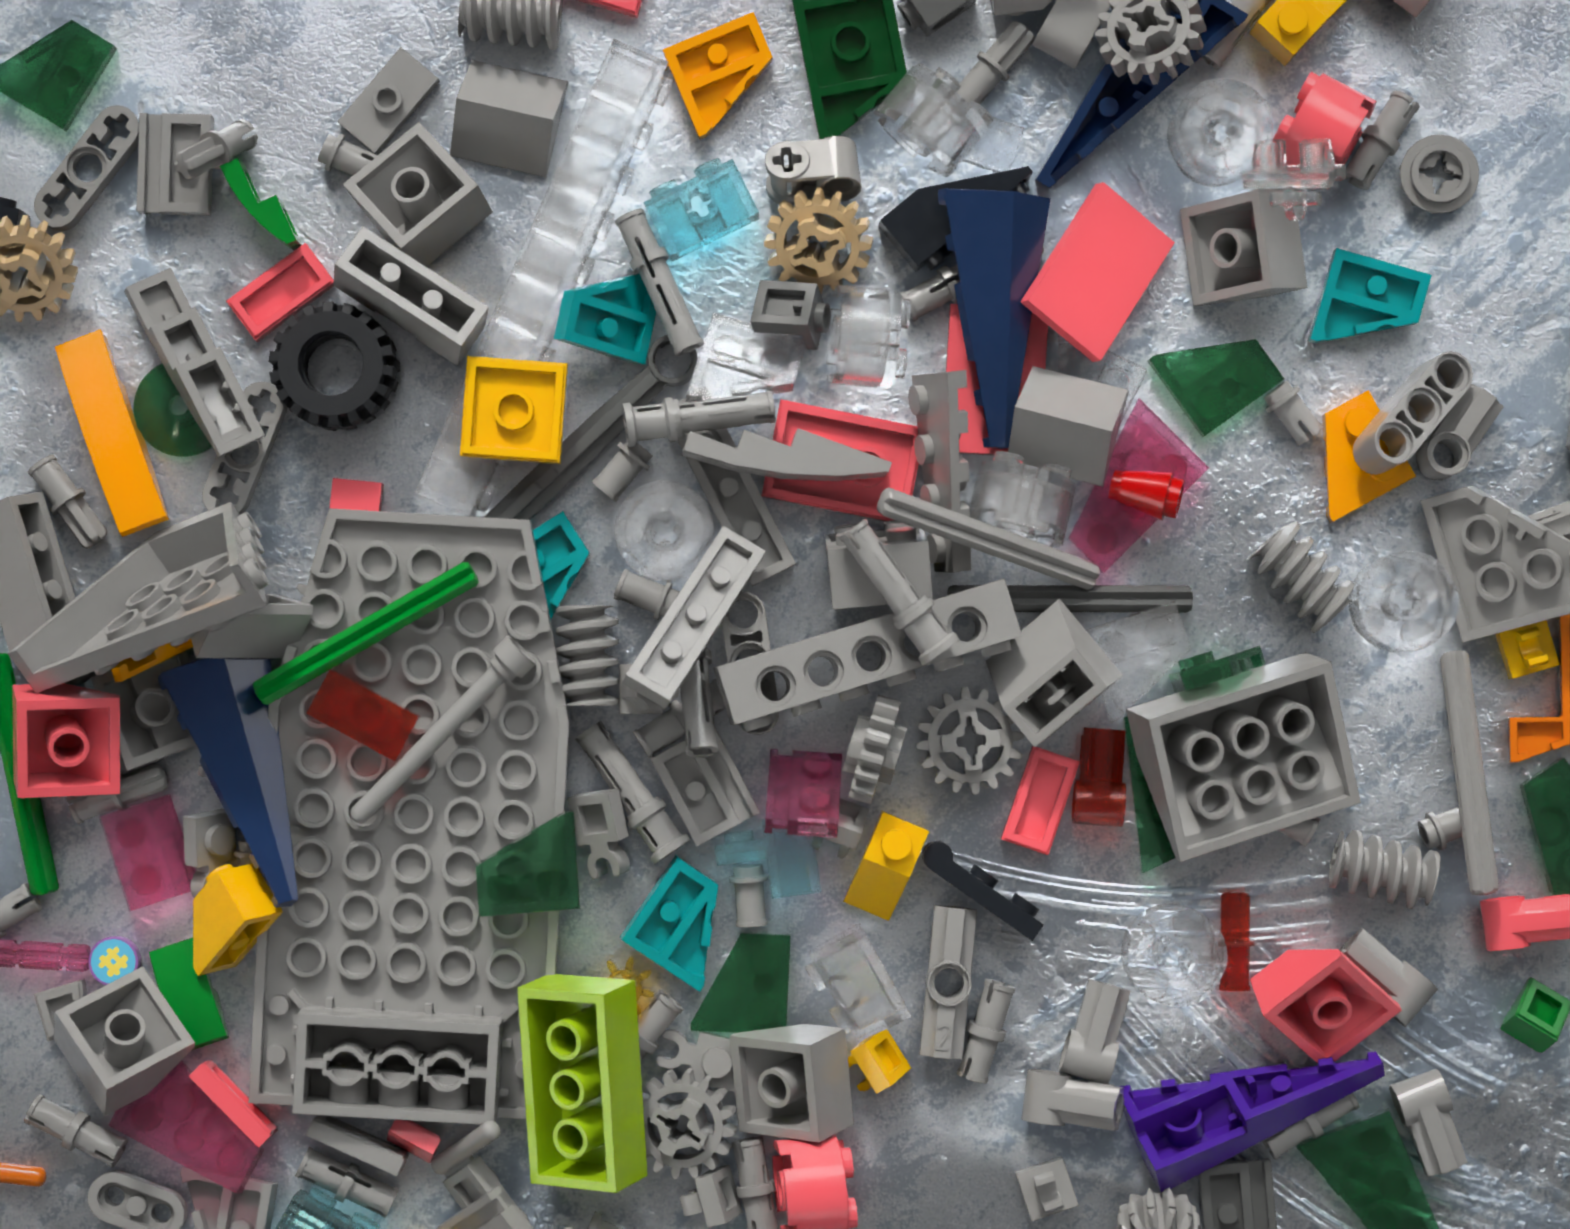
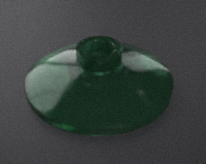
[134,363,213,457]

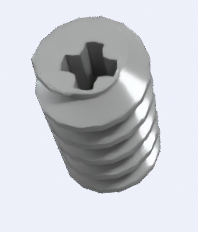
[458,0,563,50]
[1247,522,1354,634]
[556,605,619,706]
[1329,830,1441,909]

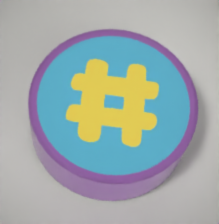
[88,936,141,985]

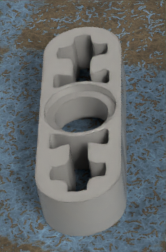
[34,105,139,231]
[202,382,287,515]

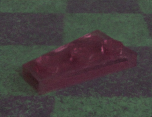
[108,1060,265,1194]

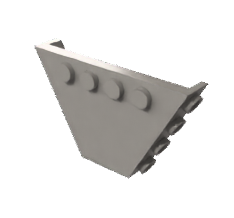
[8,502,269,693]

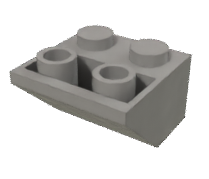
[824,520,933,610]
[986,599,1123,748]

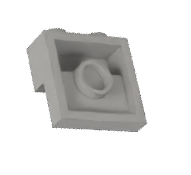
[84,651,196,775]

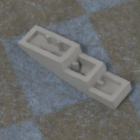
[124,268,265,458]
[681,428,892,481]

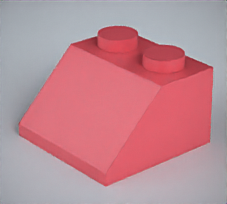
[12,683,120,798]

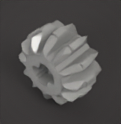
[1116,1187,1201,1229]

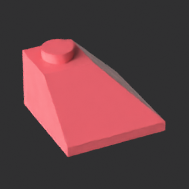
[1250,949,1402,1063]

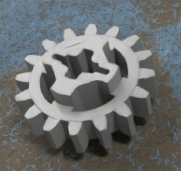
[1095,0,1206,85]
[916,687,1024,795]
[842,695,907,804]
[642,1068,738,1179]

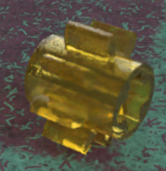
[597,956,655,1015]

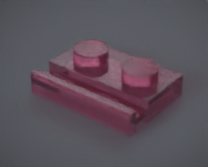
[764,749,842,838]
[99,794,195,912]

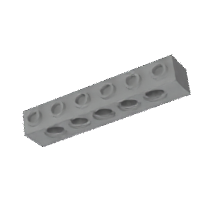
[713,578,1022,732]

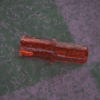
[1215,891,1255,991]

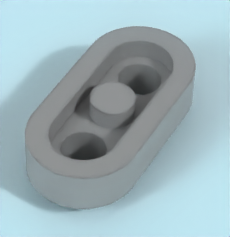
[87,1170,188,1229]

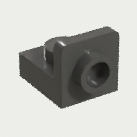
[750,280,831,350]

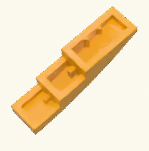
[55,329,169,537]

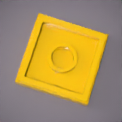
[460,356,568,464]

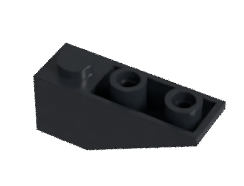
[879,166,1033,272]

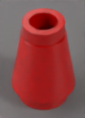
[1108,469,1185,521]

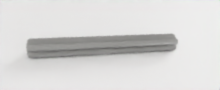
[877,488,1100,590]
[1440,650,1499,895]

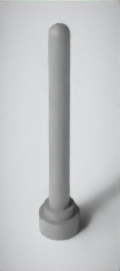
[351,635,536,823]

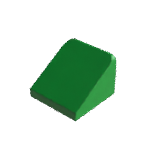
[1500,977,1570,1053]

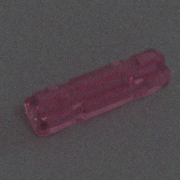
[0,939,91,972]

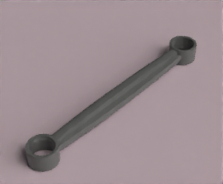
[484,335,698,520]

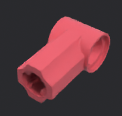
[1480,894,1570,951]

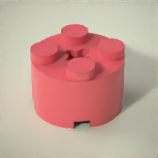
[1270,72,1377,190]
[772,1135,858,1229]

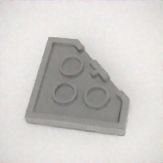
[1420,485,1570,643]

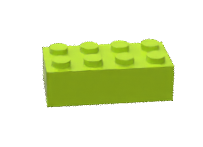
[517,974,648,1193]

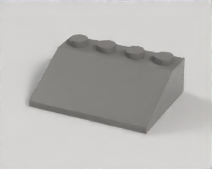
[1126,652,1361,862]

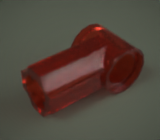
[1072,727,1126,827]

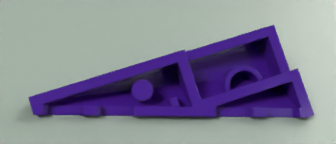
[1120,1051,1385,1193]

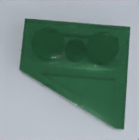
[0,20,117,132]
[1147,339,1284,438]
[1169,645,1266,693]
[475,810,580,917]
[691,932,791,1033]

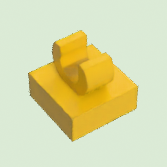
[1495,620,1560,679]
[848,1026,911,1094]

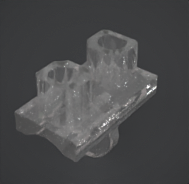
[1242,138,1346,221]

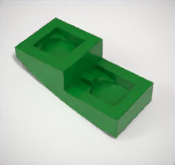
[220,158,302,251]
[149,937,229,1051]

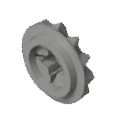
[1399,135,1479,214]

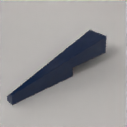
[1035,0,1248,188]
[938,188,1051,449]
[158,658,298,907]

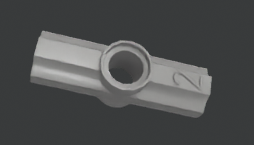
[919,905,977,1059]

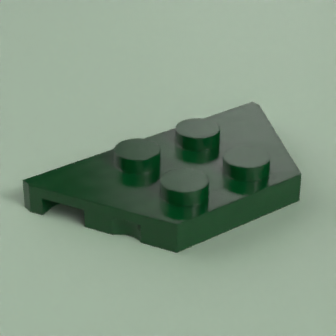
[792,0,908,139]

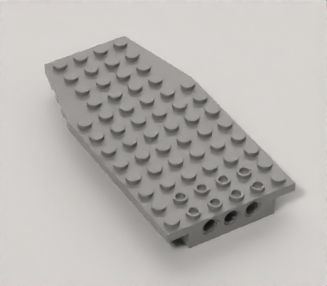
[249,508,570,1125]

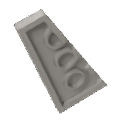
[908,370,971,573]

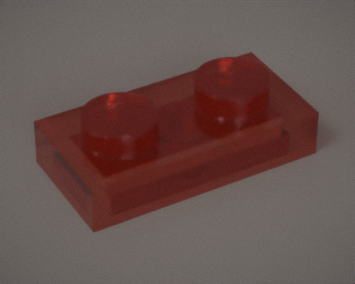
[306,669,421,761]

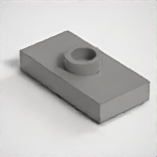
[337,47,440,155]

